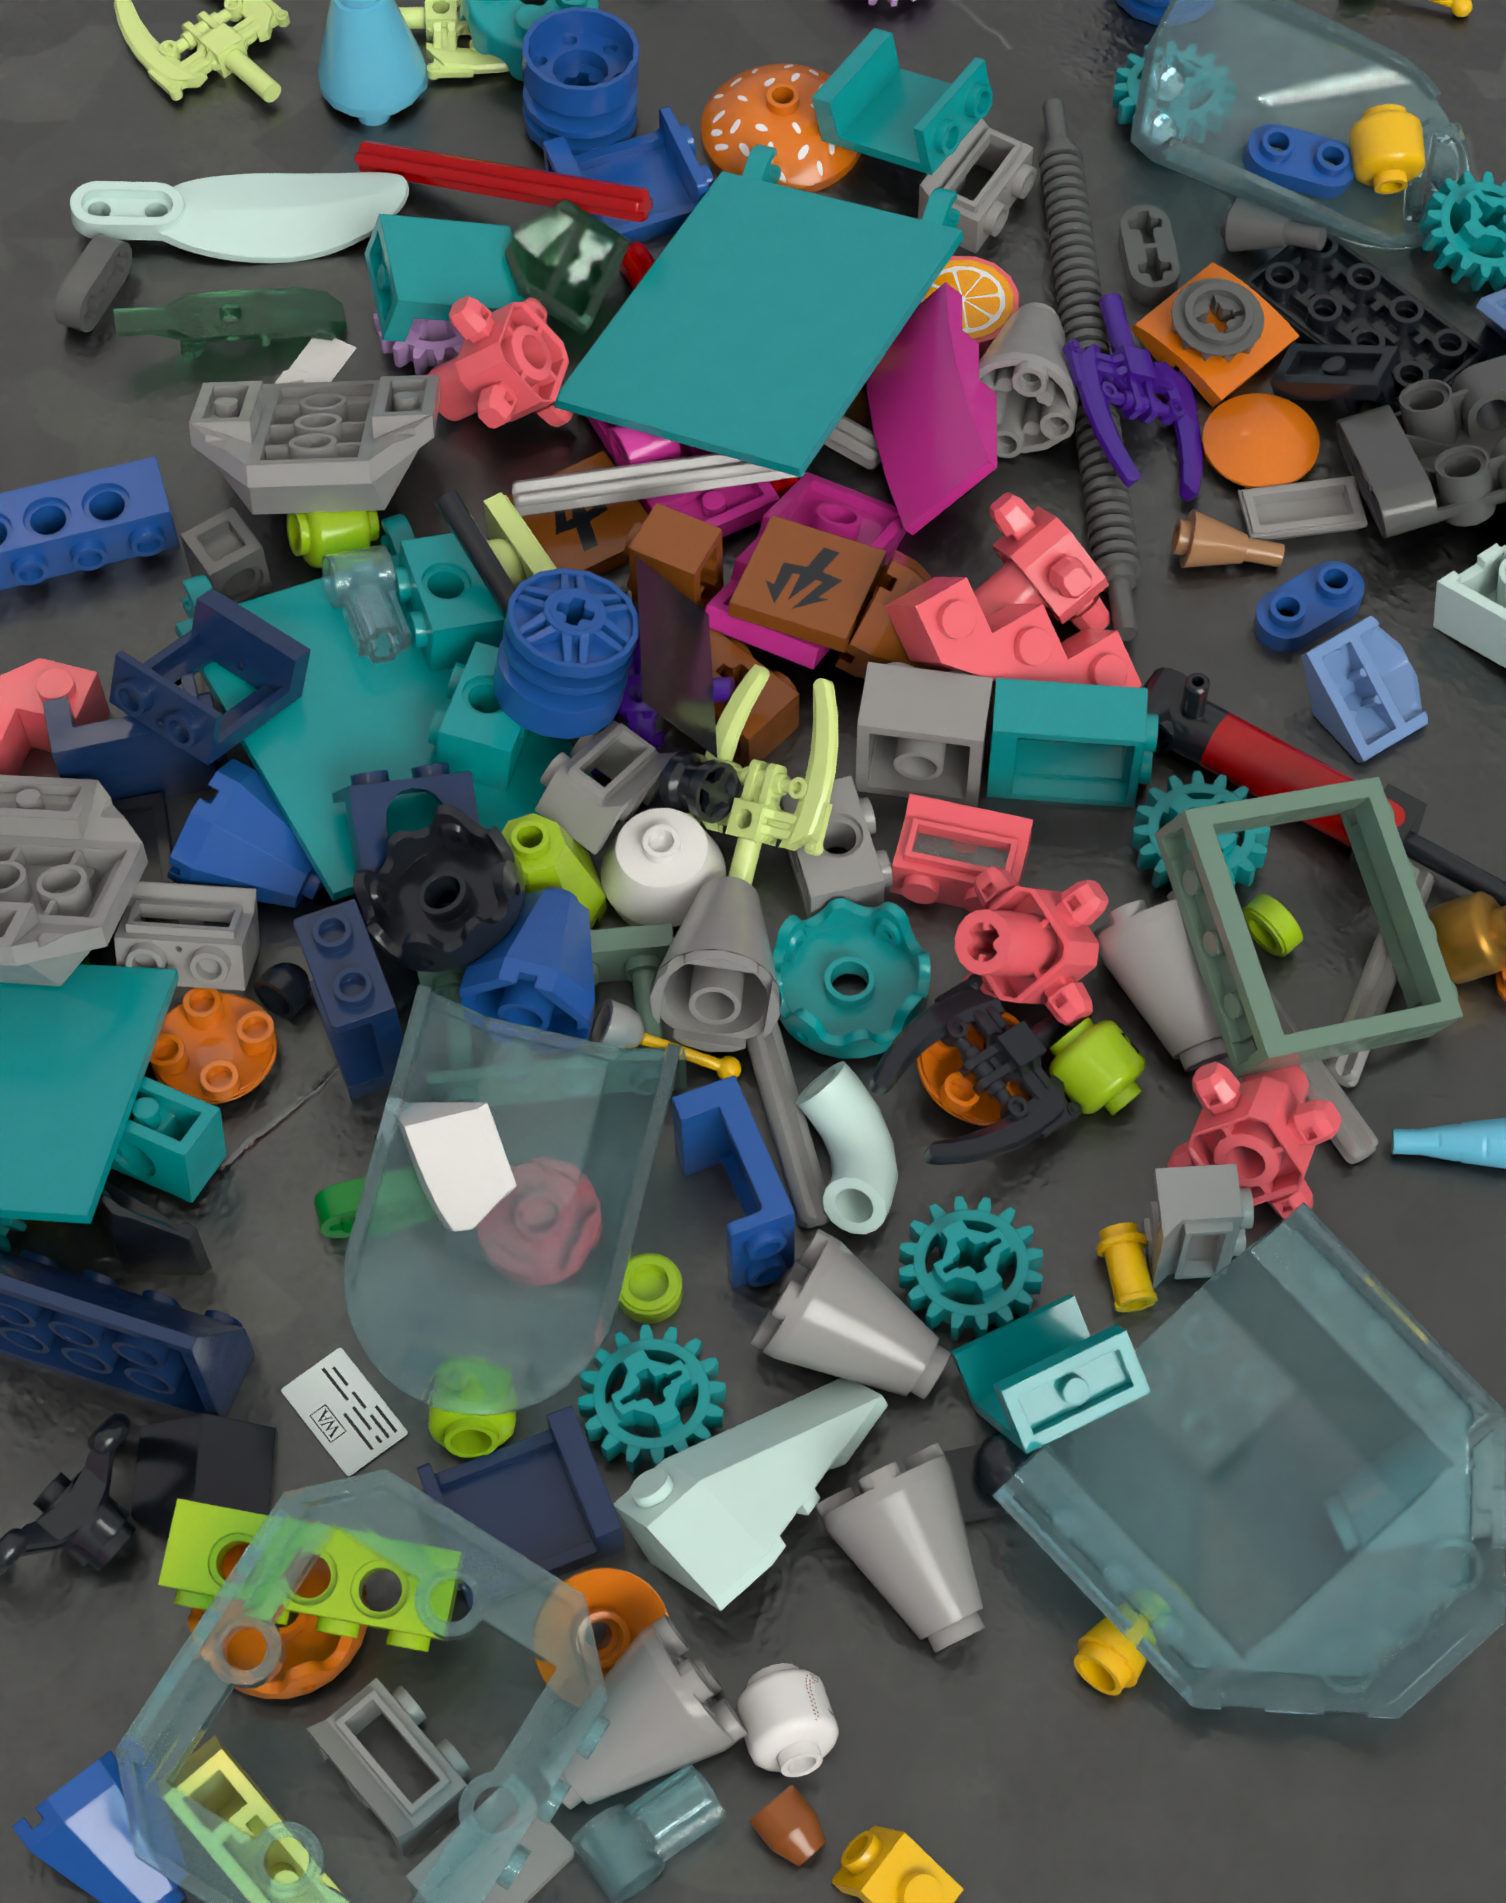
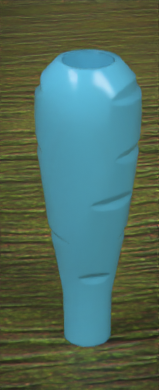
[1391,1118,1506,1169]

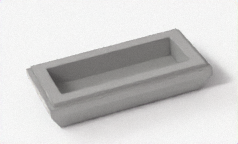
[1238,475,1367,541]

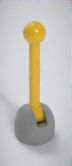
[590,999,741,1079]

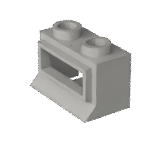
[918,119,1037,254]
[535,720,678,855]
[114,881,260,991]
[1143,1164,1254,1289]
[306,1678,472,1857]

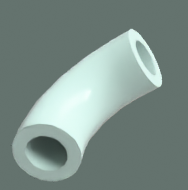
[795,1061,898,1234]

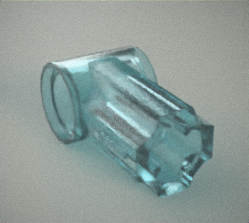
[322,545,411,663]
[571,1764,726,1903]

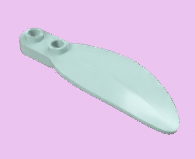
[70,172,409,263]

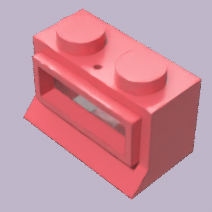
[891,794,1033,913]

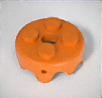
[188,1520,369,1699]

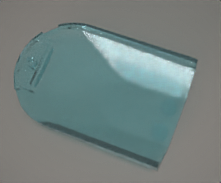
[1130,0,1471,252]
[343,984,682,1416]

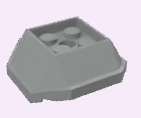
[189,375,441,515]
[0,775,148,986]

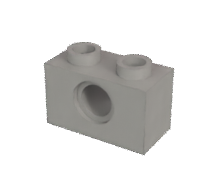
[779,776,893,919]

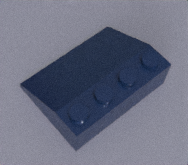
[0,1250,255,1418]

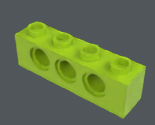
[158,1498,464,1652]

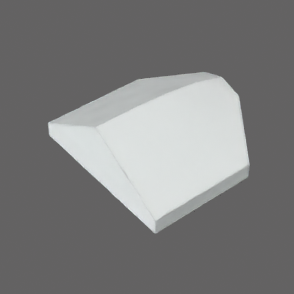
[388,1102,517,1232]

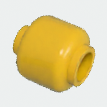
[1349,104,1426,194]

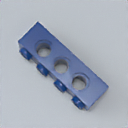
[0,456,180,590]

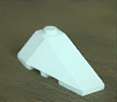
[613,1378,888,1611]

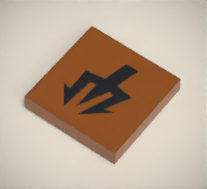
[507,450,648,576]
[728,515,887,653]

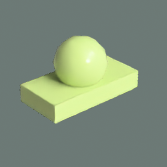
[483,492,557,588]

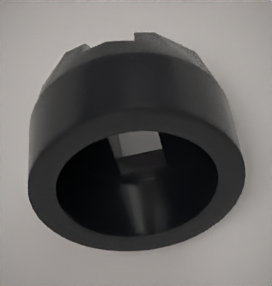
[254,962,311,1019]

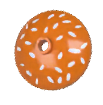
[701,63,861,193]

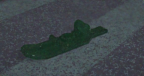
[113,287,347,359]

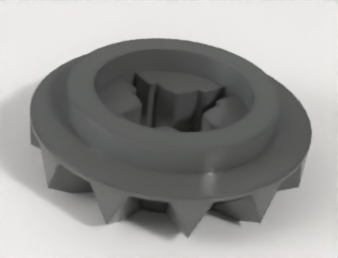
[1171,278,1264,363]

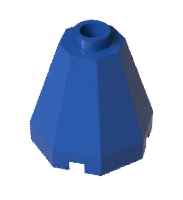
[167,758,324,908]
[459,887,595,1056]
[12,1733,190,1903]

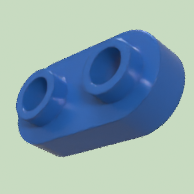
[1242,124,1355,199]
[1253,561,1364,652]

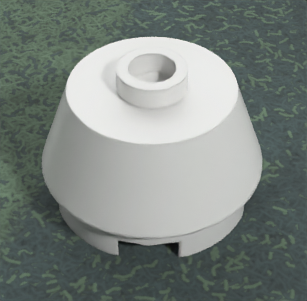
[601,808,726,927]

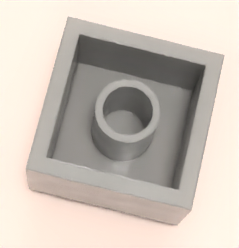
[855,662,993,807]

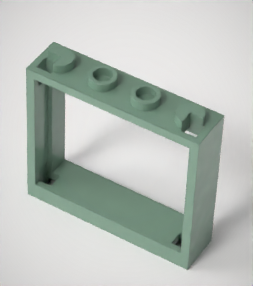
[1154,777,1464,1078]

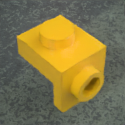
[832,1825,964,1903]

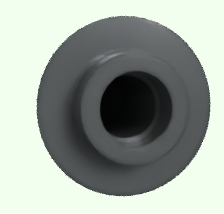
[1220,195,1327,252]

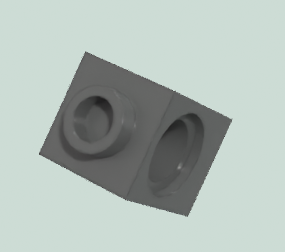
[180,506,273,604]

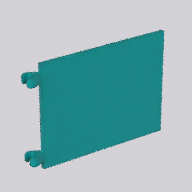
[554,144,964,477]
[175,514,595,901]
[0,964,179,1224]

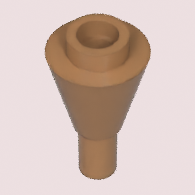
[1171,509,1285,568]

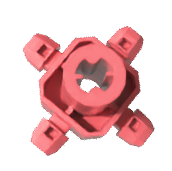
[428,295,573,429]
[973,492,1110,631]
[955,866,1109,1026]
[1167,1061,1342,1223]

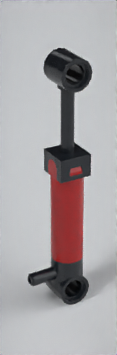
[1142,667,1506,907]

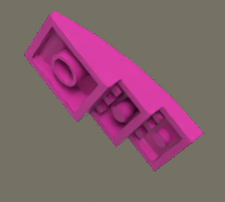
[866,282,997,535]
[705,472,907,670]

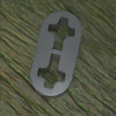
[1118,204,1180,306]
[54,234,132,333]

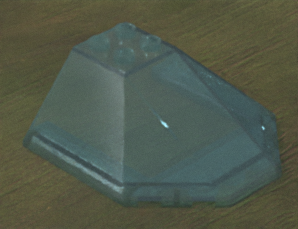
[992,1202,1506,1719]

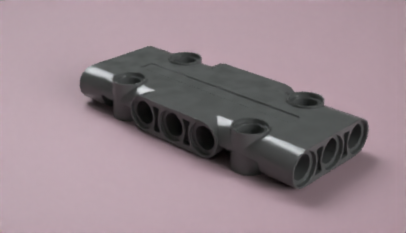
[1335,355,1506,538]

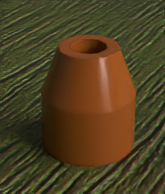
[749,1784,826,1867]

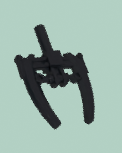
[870,974,1091,1165]

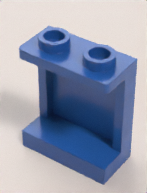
[543,106,714,260]
[672,1075,795,1288]

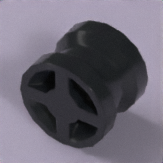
[659,750,739,823]

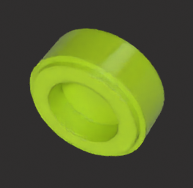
[1242,893,1303,957]
[615,1253,683,1324]

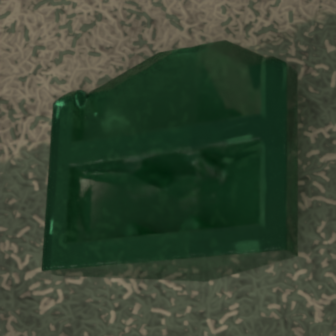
[504,199,631,336]

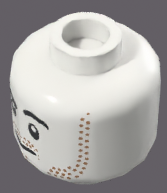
[736,1663,839,1777]

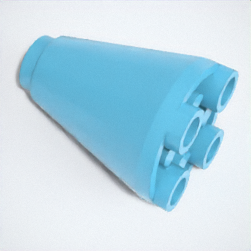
[317,0,428,126]

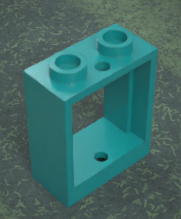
[986,678,1159,808]

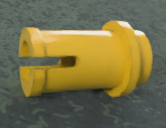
[1095,1222,1158,1313]

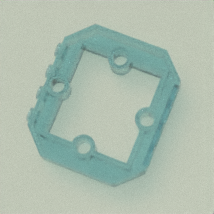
[115,1469,611,1903]

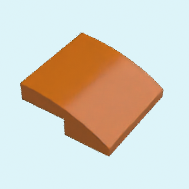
[1130,262,1299,408]

